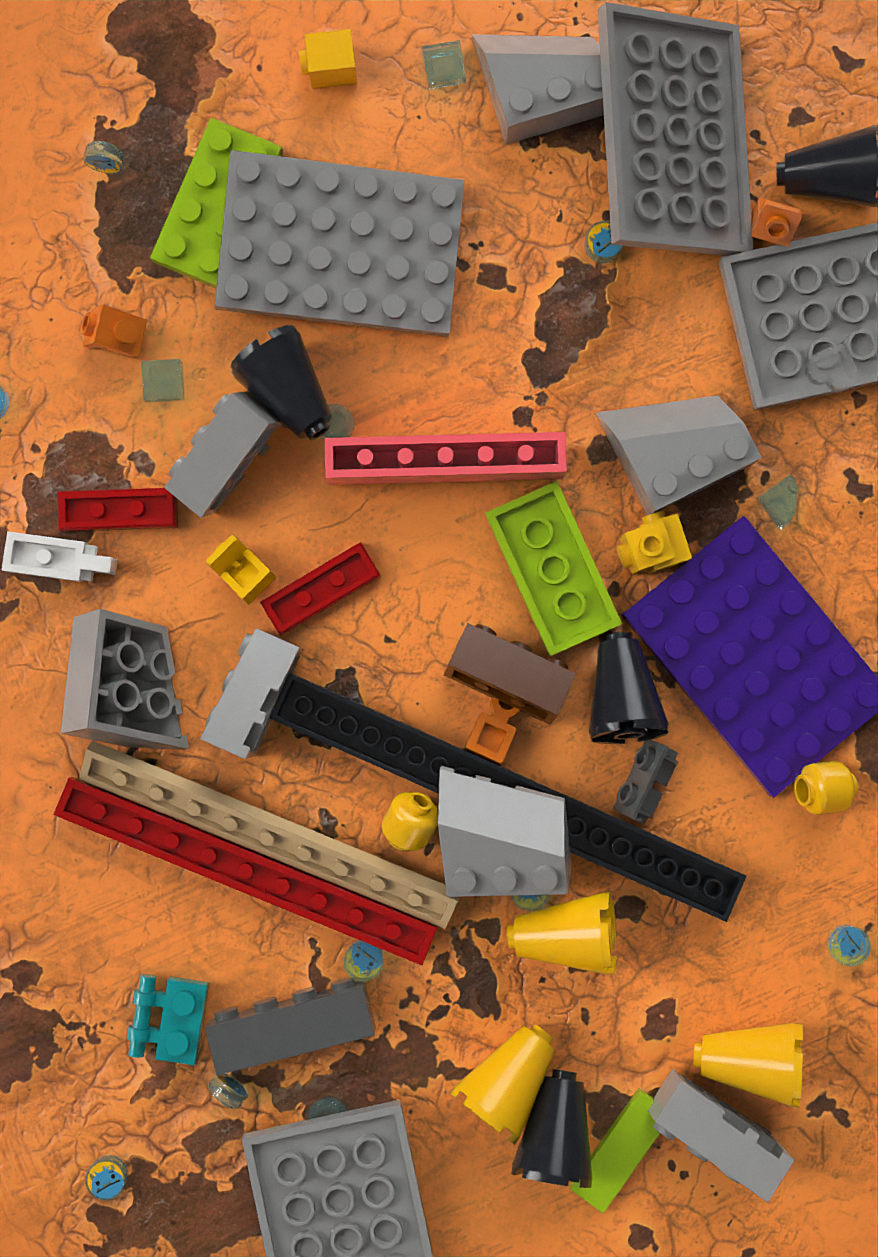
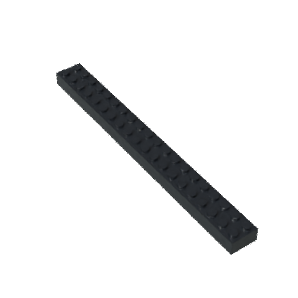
[270,673,746,922]

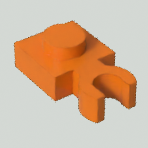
[464,698,520,766]

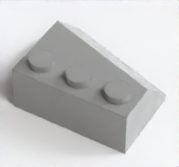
[472,34,604,145]
[596,395,762,515]
[61,609,189,750]
[438,766,572,897]

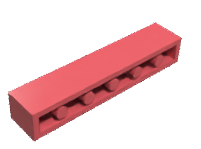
[325,432,567,485]

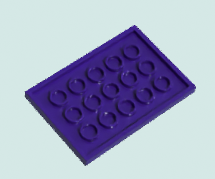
[621,516,878,798]

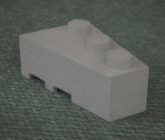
[164,391,287,518]
[200,628,303,759]
[648,1068,795,1203]

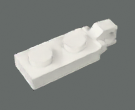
[1,531,118,582]

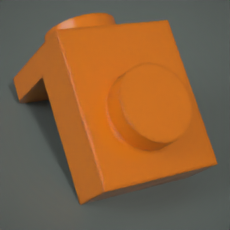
[751,197,802,247]
[81,305,147,359]

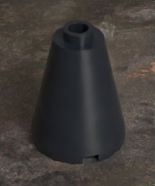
[776,125,878,207]
[230,325,332,440]
[589,632,669,744]
[511,1069,593,1188]

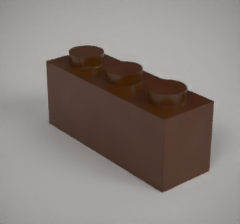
[444,623,576,725]

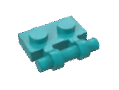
[127,974,209,1065]

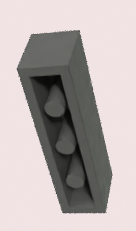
[205,977,376,1075]

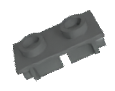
[613,740,678,824]

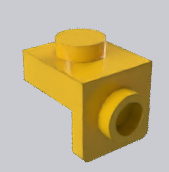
[617,521,675,575]
[206,535,277,605]

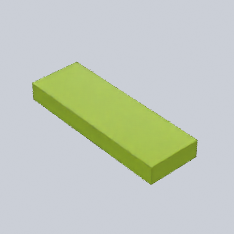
[570,1088,660,1214]

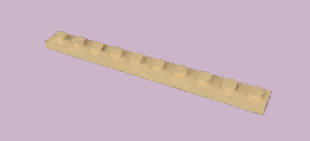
[79,741,459,929]

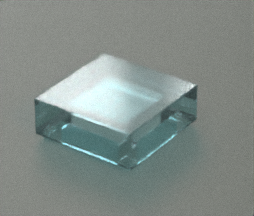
[422,40,466,89]
[141,359,185,402]

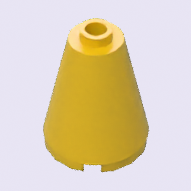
[507,892,617,975]
[693,1023,803,1108]
[450,1024,555,1145]

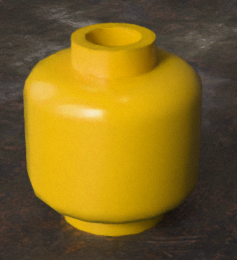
[794,761,858,815]
[382,792,438,851]

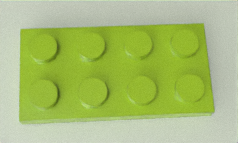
[150,118,283,289]
[485,481,622,657]

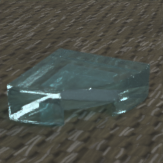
[757,474,798,530]

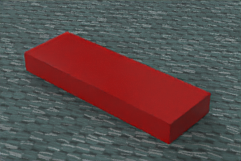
[57,488,178,532]
[260,542,381,636]

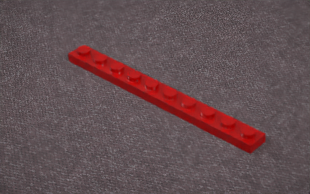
[53,777,437,965]

